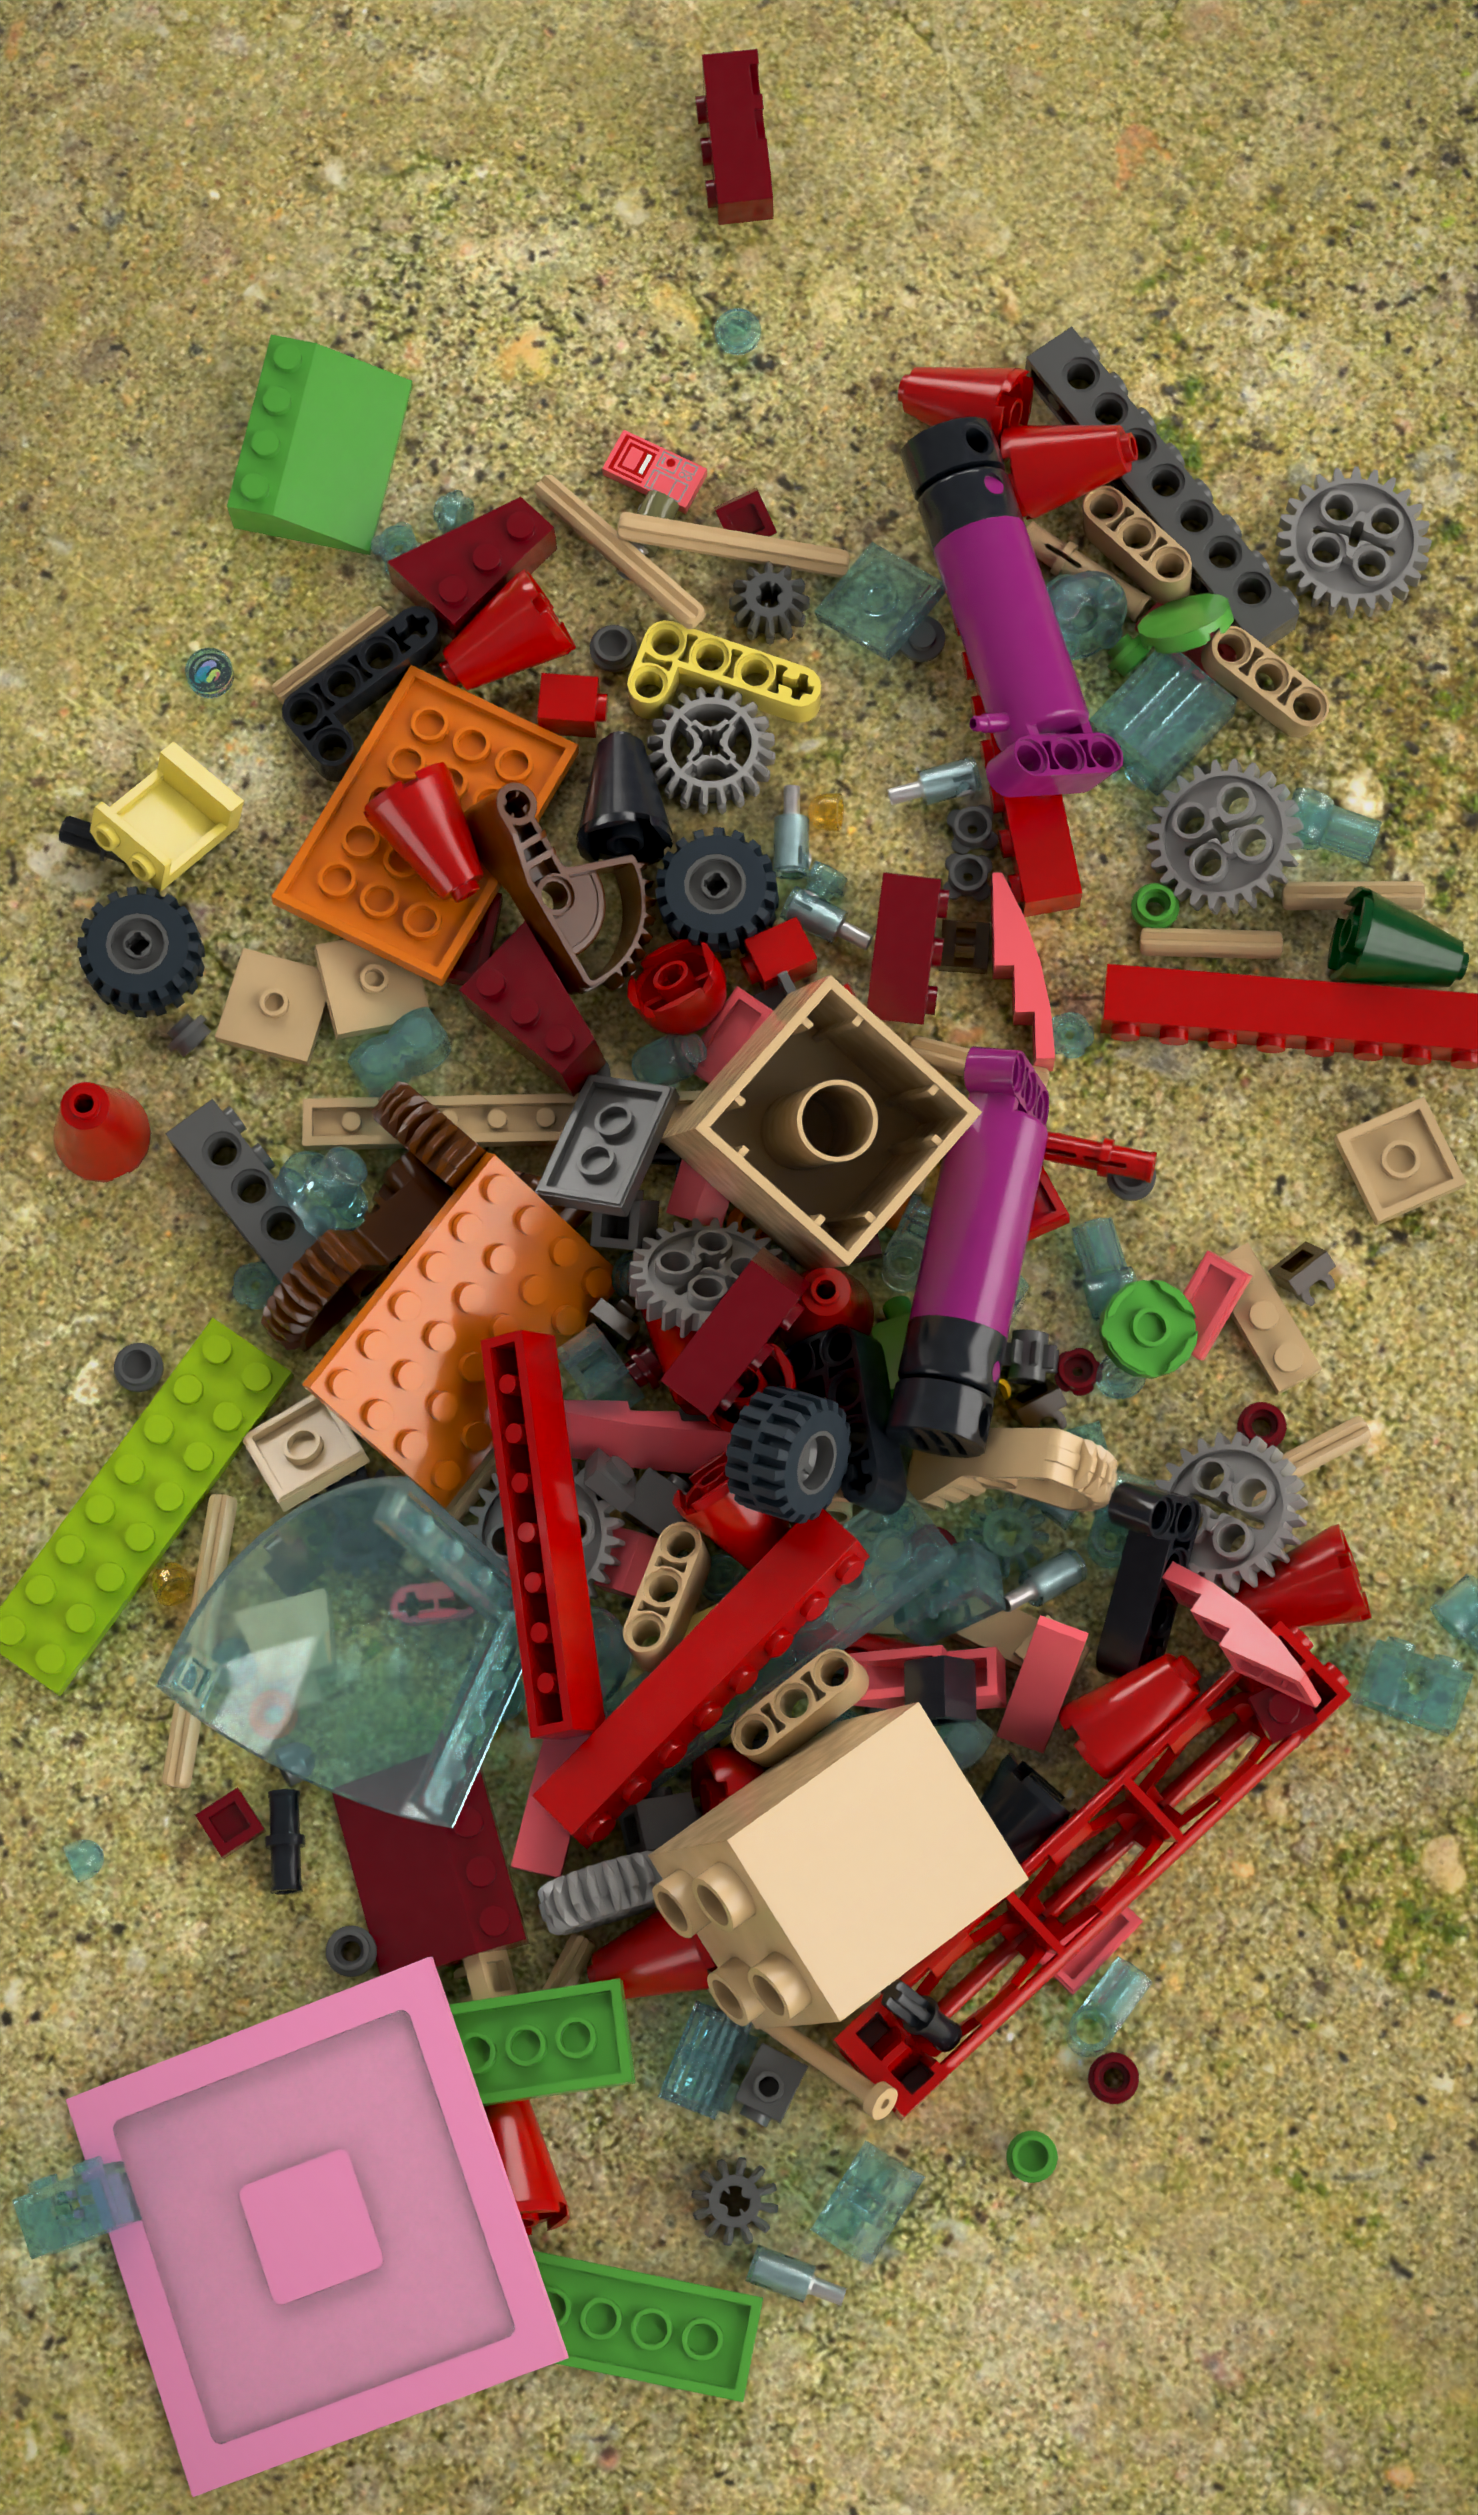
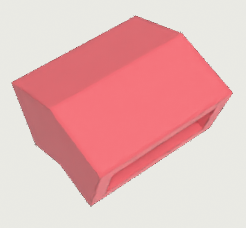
[666,1159,730,1228]
[594,1527,658,1600]

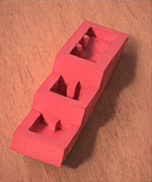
[990,873,1055,1071]
[564,1400,732,1473]
[1162,1562,1321,1708]
[996,1615,1089,1753]
[511,1685,610,1878]

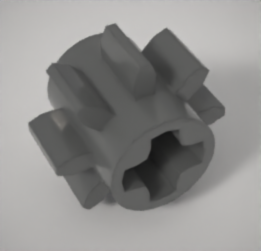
[1001,1329,1059,1386]

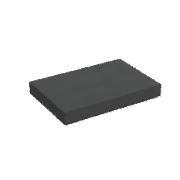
[535,1074,680,1217]

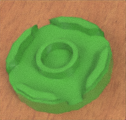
[1138,593,1234,654]
[1099,1279,1198,1379]

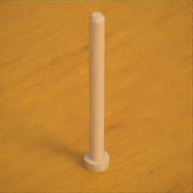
[706,1989,898,2120]

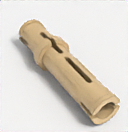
[1026,521,1151,623]

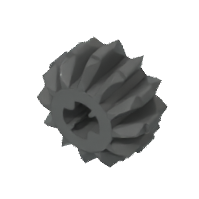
[729,561,810,645]
[691,2157,778,2246]

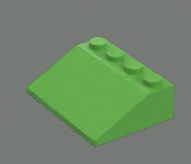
[227,334,413,555]

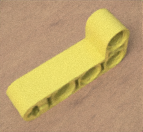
[627,620,821,723]

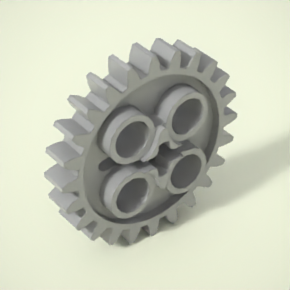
[1275,466,1432,619]
[1147,759,1304,915]
[629,1218,789,1338]
[1155,1432,1308,1593]
[464,1460,625,1612]

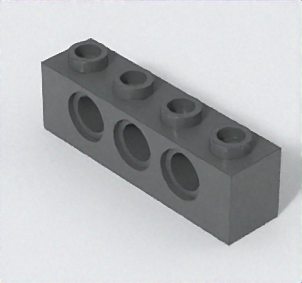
[165,1099,327,1284]

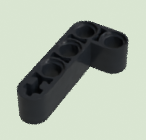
[282,606,442,782]
[784,1324,907,1516]
[1096,1482,1201,1679]

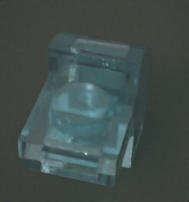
[557,1323,645,1408]

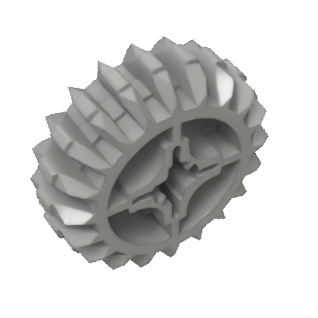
[647,686,775,815]
[537,1850,663,1936]

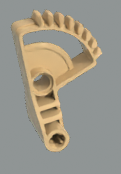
[904,1428,1118,1513]

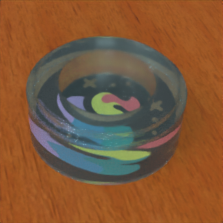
[185,648,234,698]

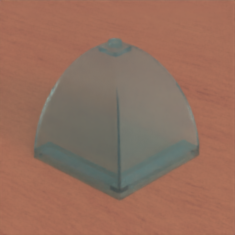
[156,1476,522,1828]

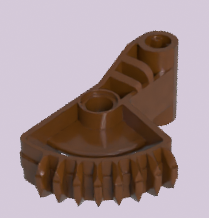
[464,782,657,995]
[372,1081,592,1231]
[261,1152,453,1352]

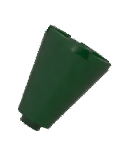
[1328,886,1469,987]

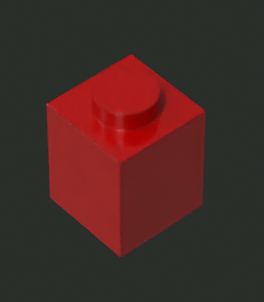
[537,673,608,738]
[740,916,817,991]

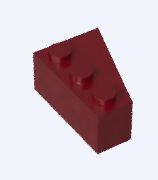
[695,49,774,225]
[387,497,557,640]
[867,872,950,1025]
[459,921,606,1097]
[660,1247,811,1417]

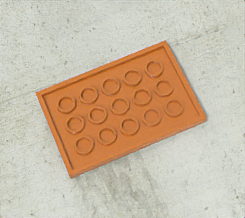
[271,665,579,987]
[302,1152,625,1508]

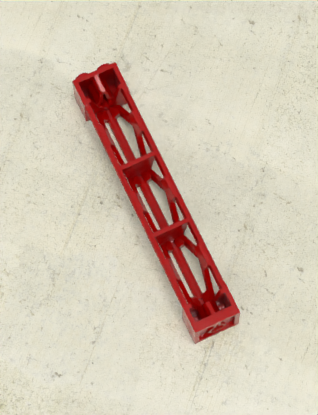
[832,1621,1351,2121]

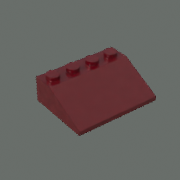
[331,1743,530,1976]

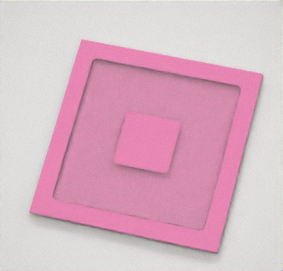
[66,1957,569,2497]

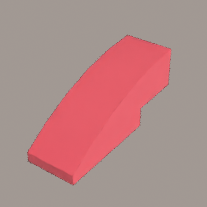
[844,1645,1007,1710]

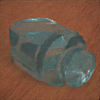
[632,1033,707,1086]

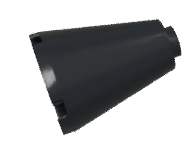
[576,731,673,866]
[980,1752,1078,1864]

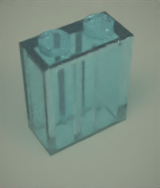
[1089,651,1238,797]

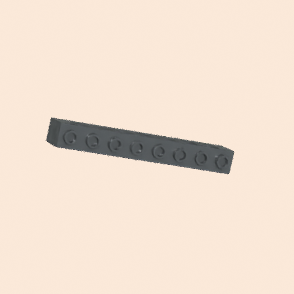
[1025,326,1300,648]

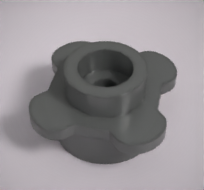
[947,805,998,855]
[943,853,992,902]

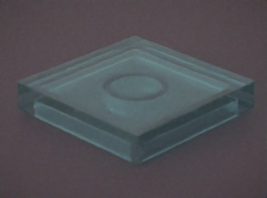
[814,542,946,661]

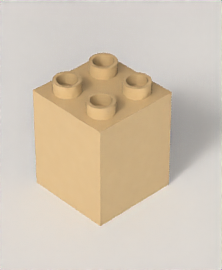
[661,975,982,1270]
[648,1702,1029,2029]

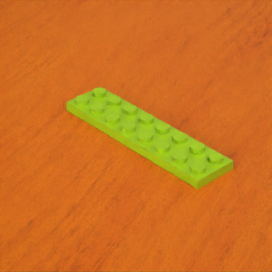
[0,1318,294,1696]

